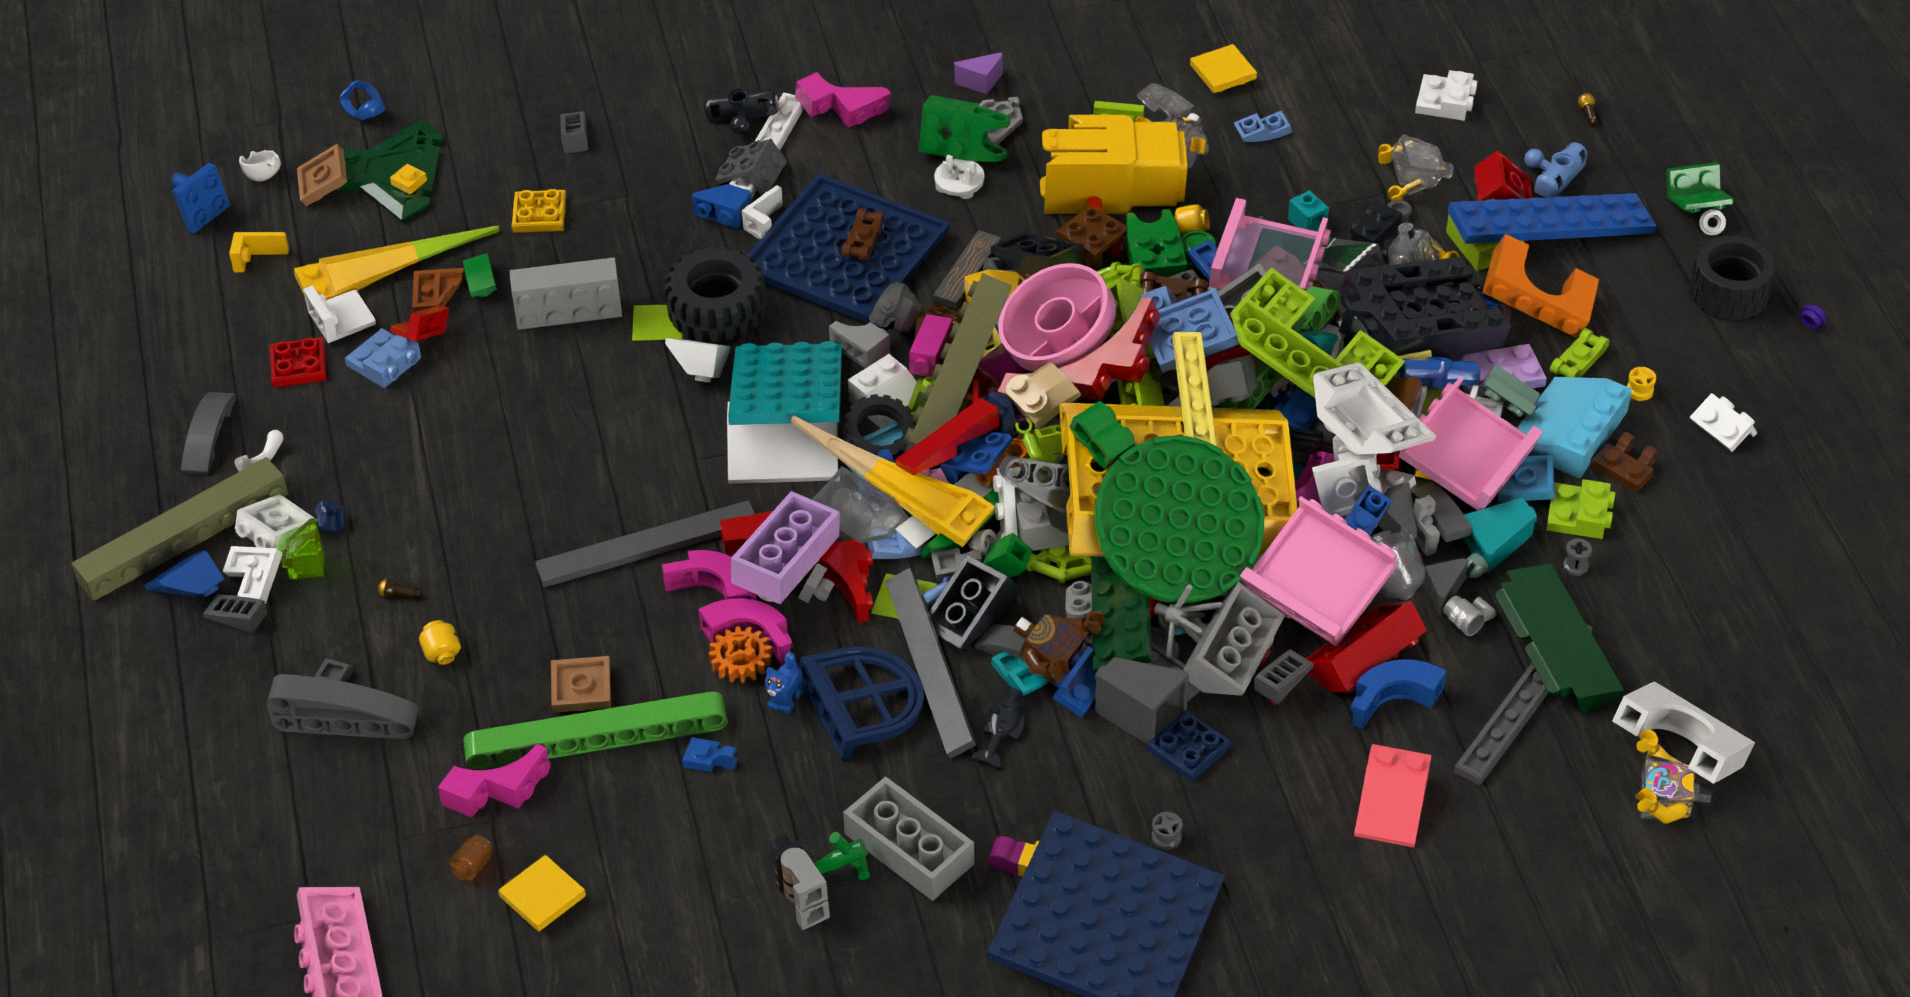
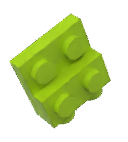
[1546,479,1615,539]

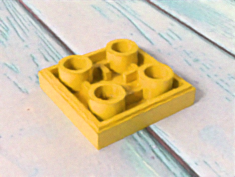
[1190,44,1257,93]
[512,189,566,233]
[498,855,586,932]

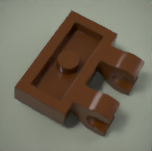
[1591,432,1658,493]

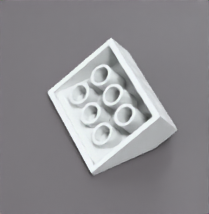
[727,402,838,484]

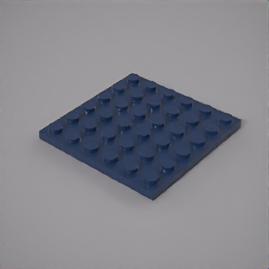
[747,173,950,324]
[986,810,1225,997]

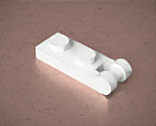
[993,468,1018,540]

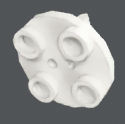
[934,155,985,199]

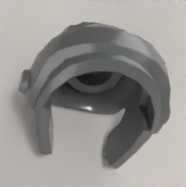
[869,282,922,334]

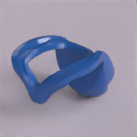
[340,80,386,121]

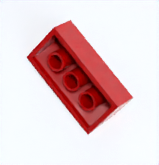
[1299,601,1427,694]

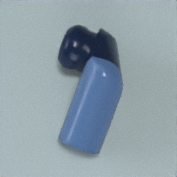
[922,575,952,606]

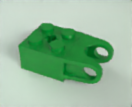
[919,95,1010,162]
[1126,209,1187,277]

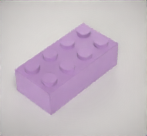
[731,491,840,604]

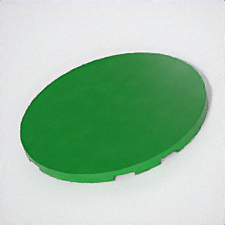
[1093,435,1264,604]

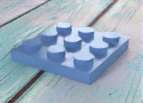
[1149,288,1239,373]

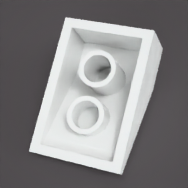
[848,354,917,428]

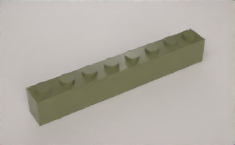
[903,273,1012,467]
[71,457,288,601]

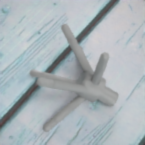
[1154,584,1224,659]

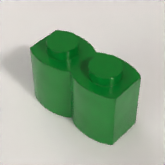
[1069,401,1135,469]

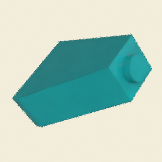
[1462,497,1537,573]

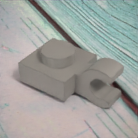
[931,548,982,582]

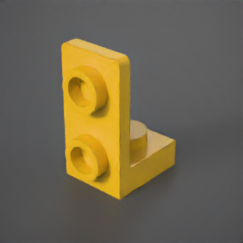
[229,232,289,272]

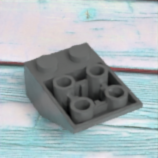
[1168,355,1259,407]

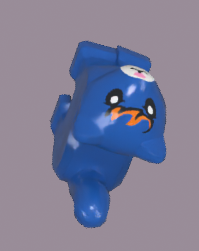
[765,652,804,713]

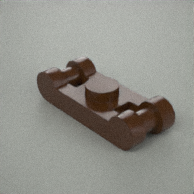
[841,208,885,262]
[1140,272,1208,303]

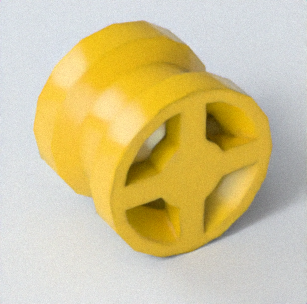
[1627,367,1656,401]

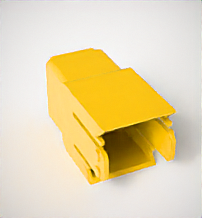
[1040,115,1187,214]

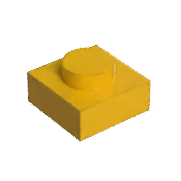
[390,164,427,194]

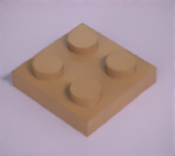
[297,144,347,206]
[551,656,611,713]

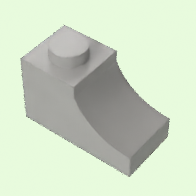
[829,321,890,368]

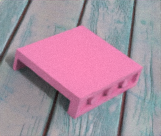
[1398,376,1543,510]
[1240,496,1397,647]

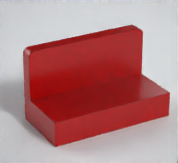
[390,305,450,341]

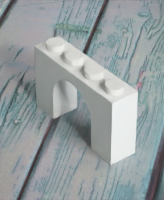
[1612,681,1755,784]

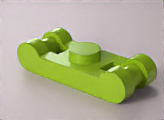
[1550,328,1610,378]

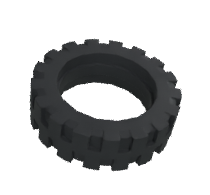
[843,394,916,462]

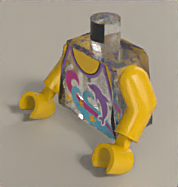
[1635,729,1712,824]

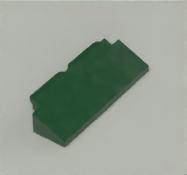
[1496,563,1625,714]

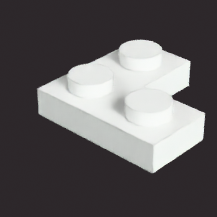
[223,546,283,604]

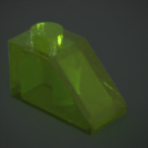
[281,518,325,579]

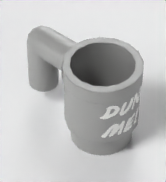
[1443,596,1496,636]

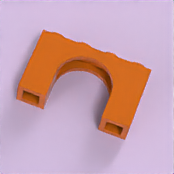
[1483,234,1599,338]

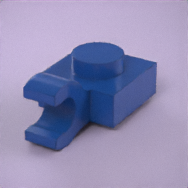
[682,737,738,772]

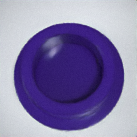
[1800,305,1826,330]

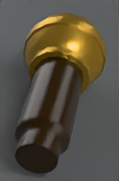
[1578,93,1598,127]

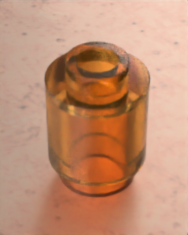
[449,835,493,880]

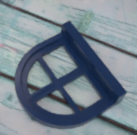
[799,647,924,761]

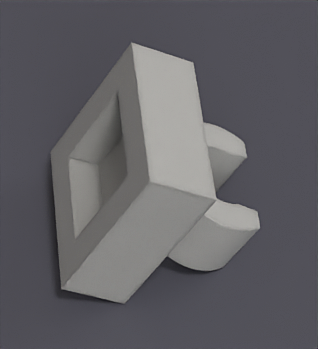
[798,563,835,603]

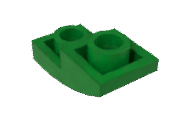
[463,253,497,297]

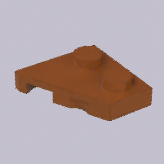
[412,268,465,313]

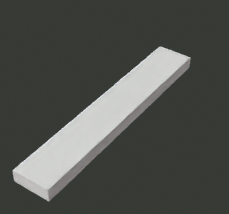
[730,93,804,198]

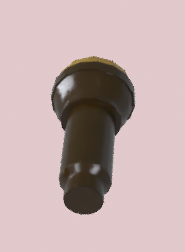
[378,579,422,599]

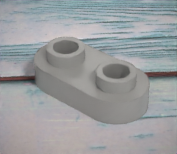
[1066,581,1092,618]

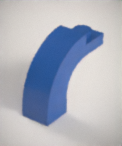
[1350,660,1447,730]

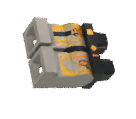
[770,835,830,930]

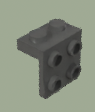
[715,139,787,195]

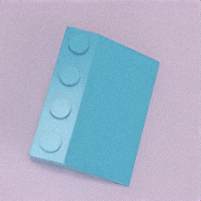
[1517,377,1632,479]

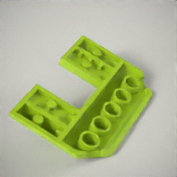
[1230,267,1405,398]

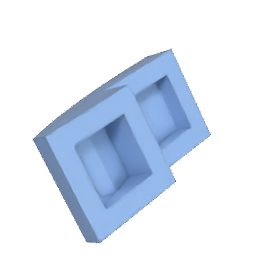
[867,530,929,559]

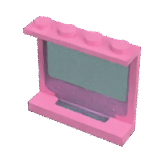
[1209,198,1331,291]

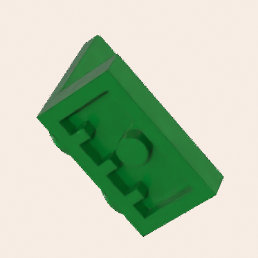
[1667,162,1734,213]

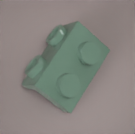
[1480,365,1540,417]

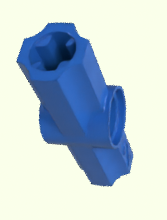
[1396,357,1481,388]

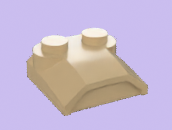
[1005,362,1081,429]

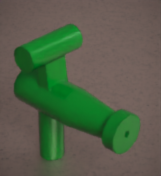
[812,832,870,880]

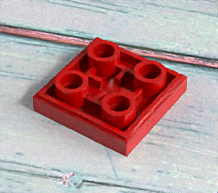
[270,337,327,388]

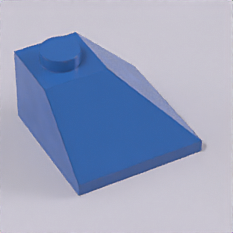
[144,551,224,597]

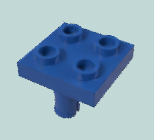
[171,163,231,234]

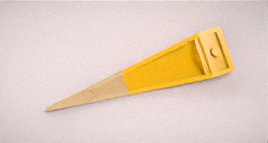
[791,416,995,547]

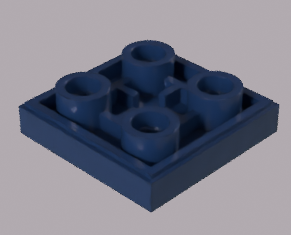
[1147,710,1231,782]

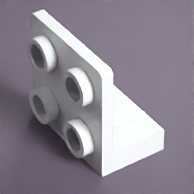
[303,285,376,343]

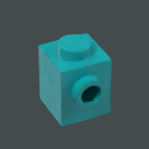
[1288,190,1329,232]

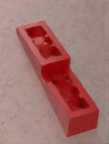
[896,398,999,476]

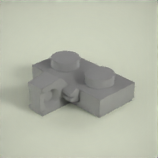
[1412,495,1440,556]

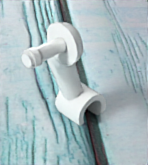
[234,430,283,472]

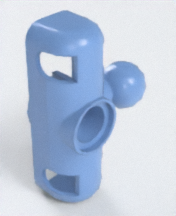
[1524,142,1587,198]

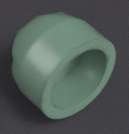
[1466,553,1488,578]

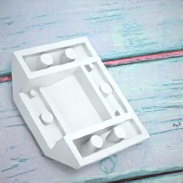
[1313,362,1436,455]

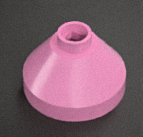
[999,263,1116,371]

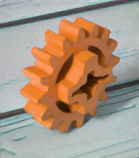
[709,626,772,683]

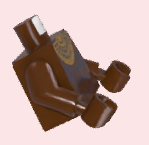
[1013,611,1105,684]

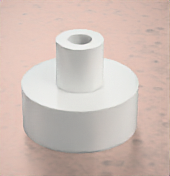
[969,529,998,558]

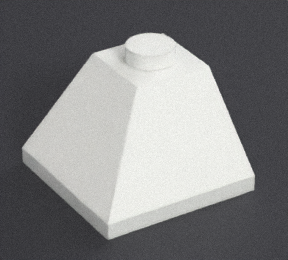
[665,338,730,382]

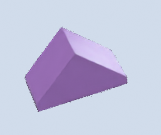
[954,52,1003,94]

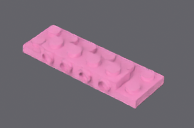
[294,887,383,997]

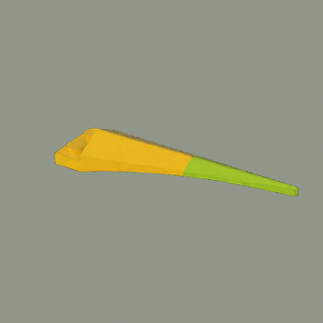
[294,226,499,300]

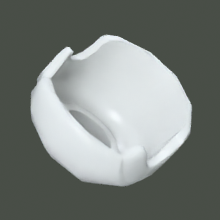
[239,150,281,182]

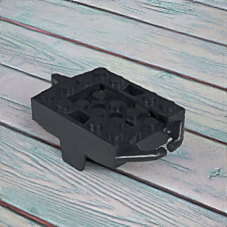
[1339,257,1512,361]

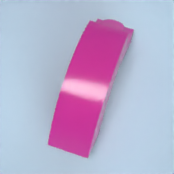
[662,550,757,601]
[698,598,793,666]

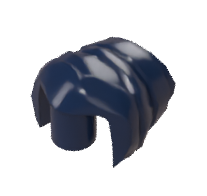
[314,499,345,532]

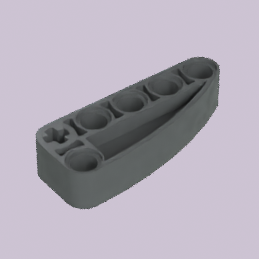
[999,456,1104,514]
[266,674,419,739]

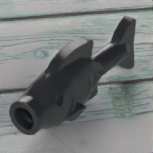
[972,688,1024,770]

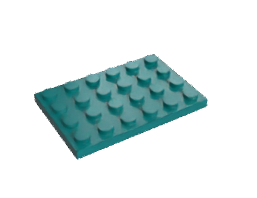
[728,341,842,425]

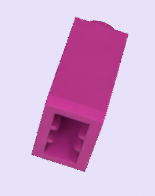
[909,314,953,377]

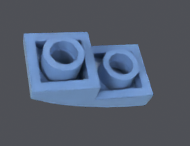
[1234,111,1292,142]

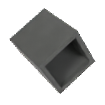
[1095,657,1189,744]

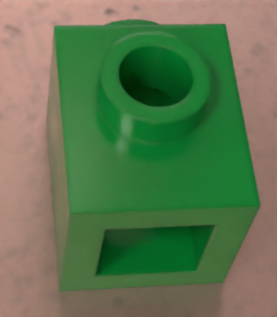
[983,533,1032,578]

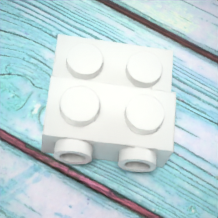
[1415,70,1477,121]
[1312,451,1382,516]
[235,494,317,551]

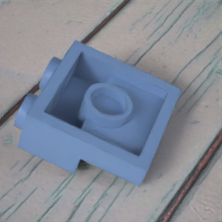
[345,328,421,388]

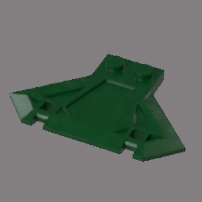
[335,119,443,222]

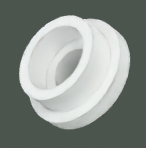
[1699,210,1726,235]

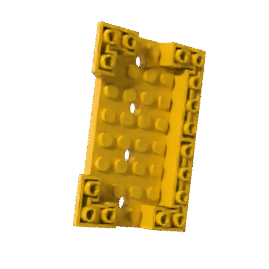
[1059,403,1297,557]

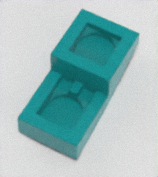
[991,652,1048,696]

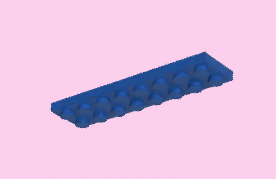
[1447,193,1656,244]

